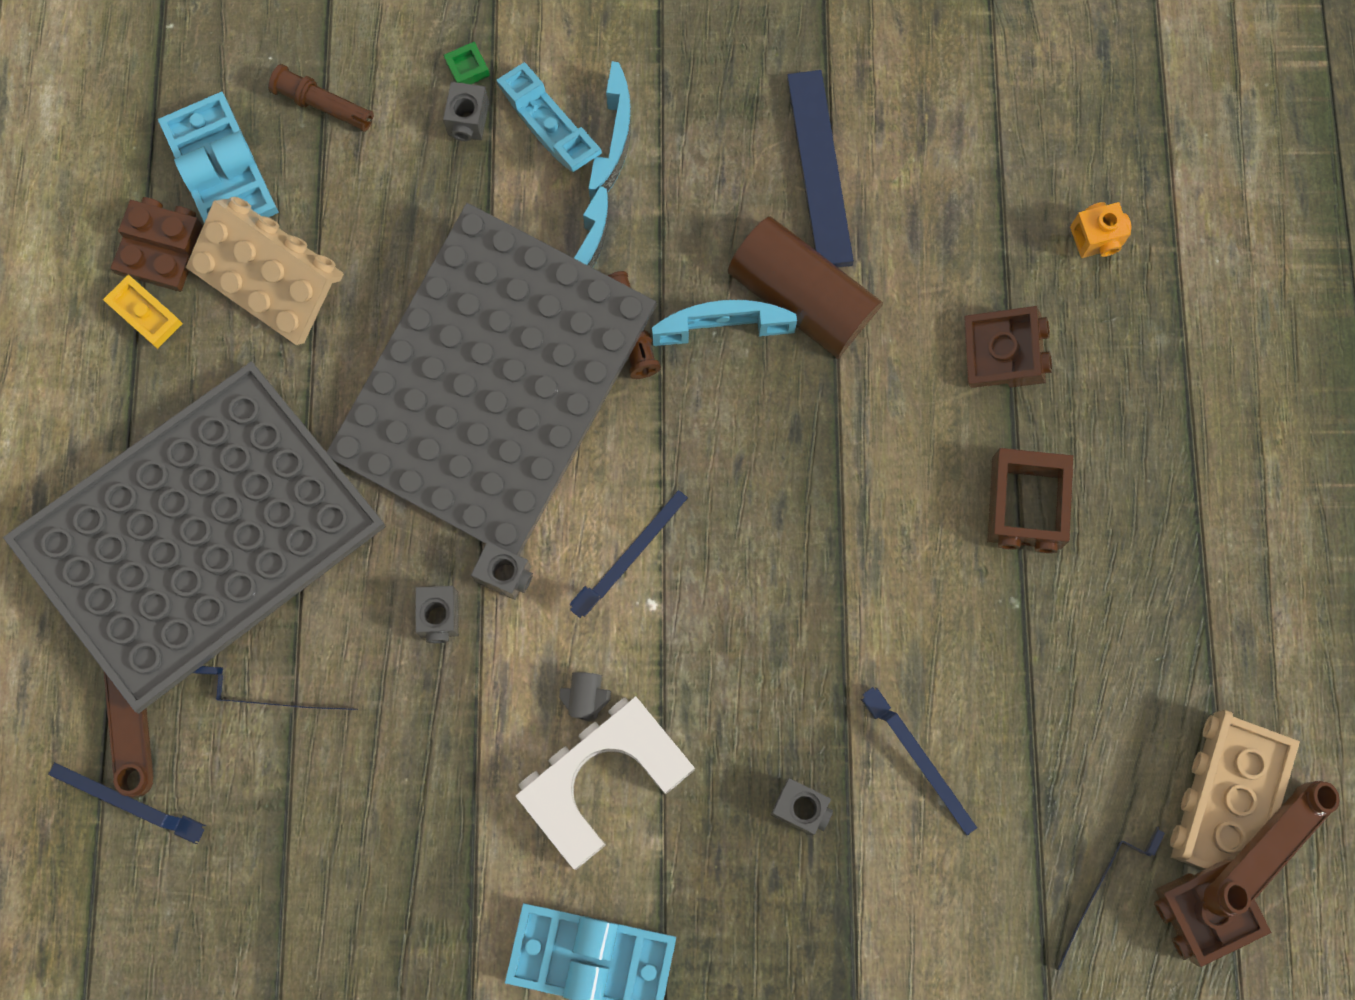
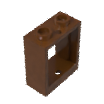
[987,448,1074,553]

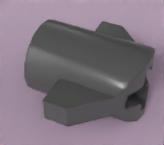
[559,672,611,722]

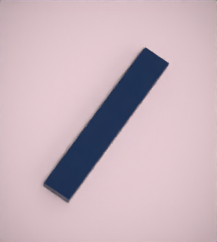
[787,70,854,268]

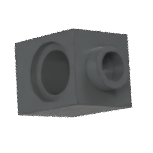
[443,82,489,141]
[471,542,533,600]
[416,586,459,643]
[770,778,833,836]

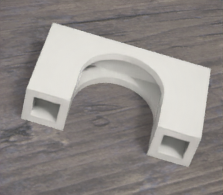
[516,696,695,870]

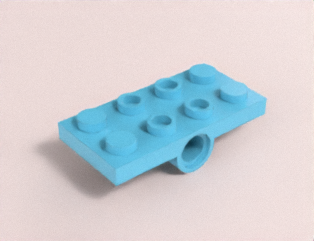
[158,92,279,223]
[505,903,676,1000]

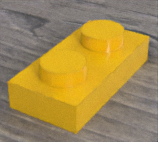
[103,274,183,349]

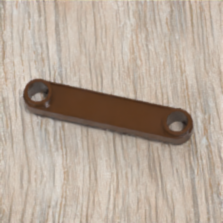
[103,670,153,798]
[1204,781,1340,917]

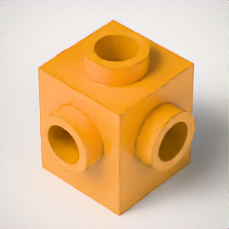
[1070,202,1131,258]

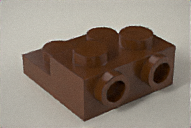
[110,197,203,292]
[964,306,1052,388]
[1154,858,1272,967]

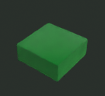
[443,41,490,84]

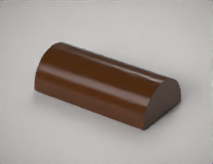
[728,216,883,359]

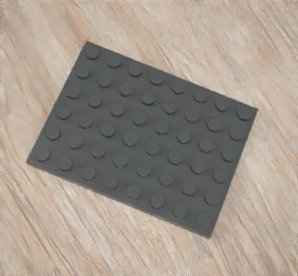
[327,203,658,556]
[3,361,386,714]

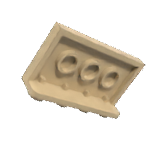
[186,197,344,345]
[1170,710,1300,870]

